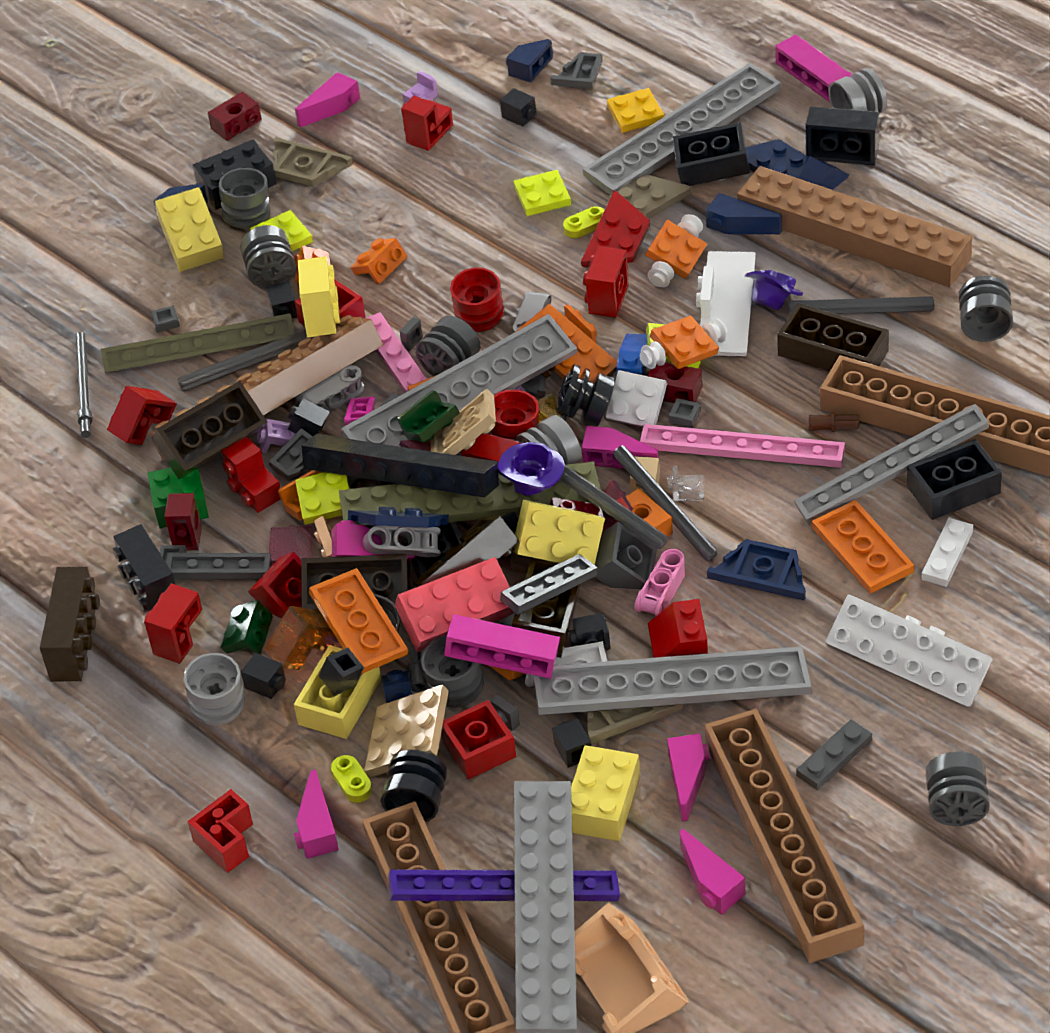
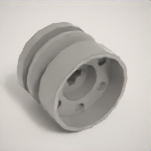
[829,68,887,114]
[515,415,581,465]
[183,653,245,725]

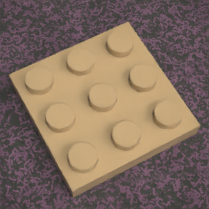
[430,389,496,455]
[364,685,449,778]

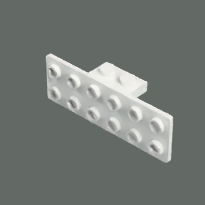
[696,251,756,356]
[826,595,993,707]

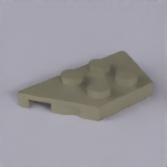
[273,137,353,187]
[609,174,692,219]
[587,704,683,744]

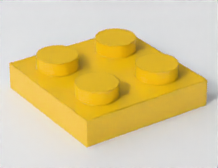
[607,88,664,133]

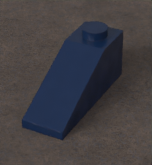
[706,193,782,235]

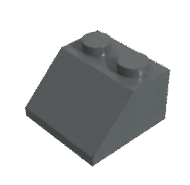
[595,522,657,589]

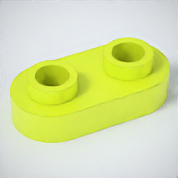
[563,206,605,238]
[331,755,372,803]

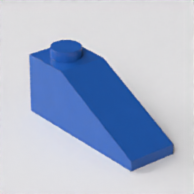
[617,334,648,376]

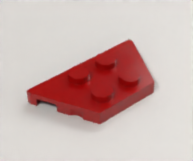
[581,191,650,267]

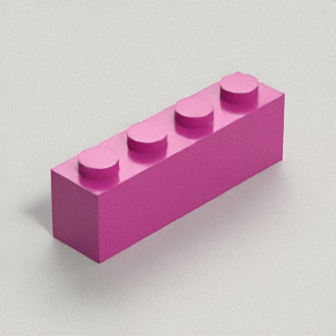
[775,34,852,102]
[444,614,560,679]

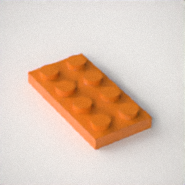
[516,303,617,382]
[812,500,915,594]
[309,568,408,674]

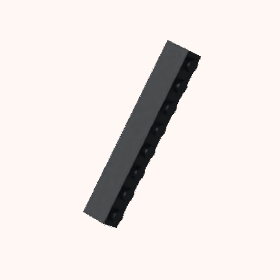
[301,434,499,498]

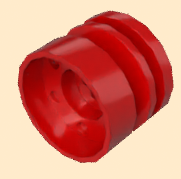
[450,267,505,332]
[487,390,539,441]

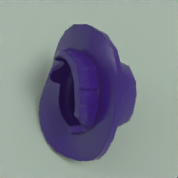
[744,270,804,310]
[498,442,565,496]

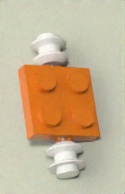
[645,214,707,287]
[640,315,727,369]

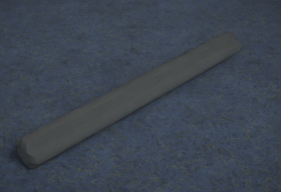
[789,296,935,314]
[178,330,314,391]
[613,445,717,561]
[560,465,668,549]

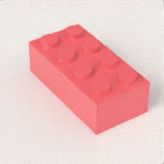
[394,557,514,653]

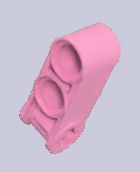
[634,549,685,616]

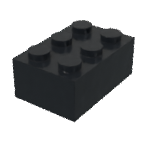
[806,107,879,166]
[673,122,750,186]
[192,139,277,210]
[907,439,1002,520]
[112,524,176,612]

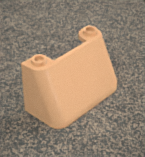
[575,903,689,1033]

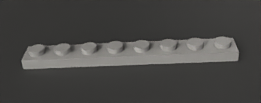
[794,404,989,524]

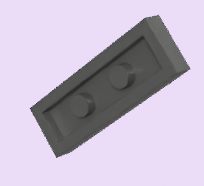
[796,719,872,791]

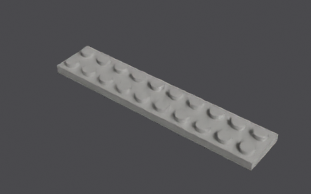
[583,63,781,194]
[341,314,577,448]
[533,647,812,715]
[514,781,577,1033]

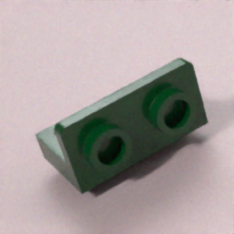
[397,390,460,442]
[220,600,273,654]

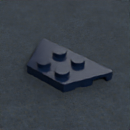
[747,139,809,178]
[348,507,449,528]
[707,539,806,601]

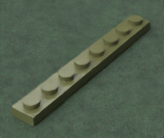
[101,313,295,373]

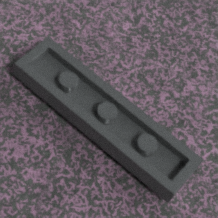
[166,553,272,579]
[500,554,598,614]

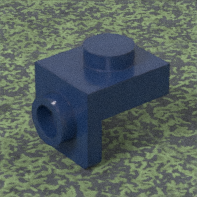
[381,670,412,703]

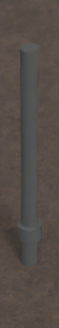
[76,332,92,438]

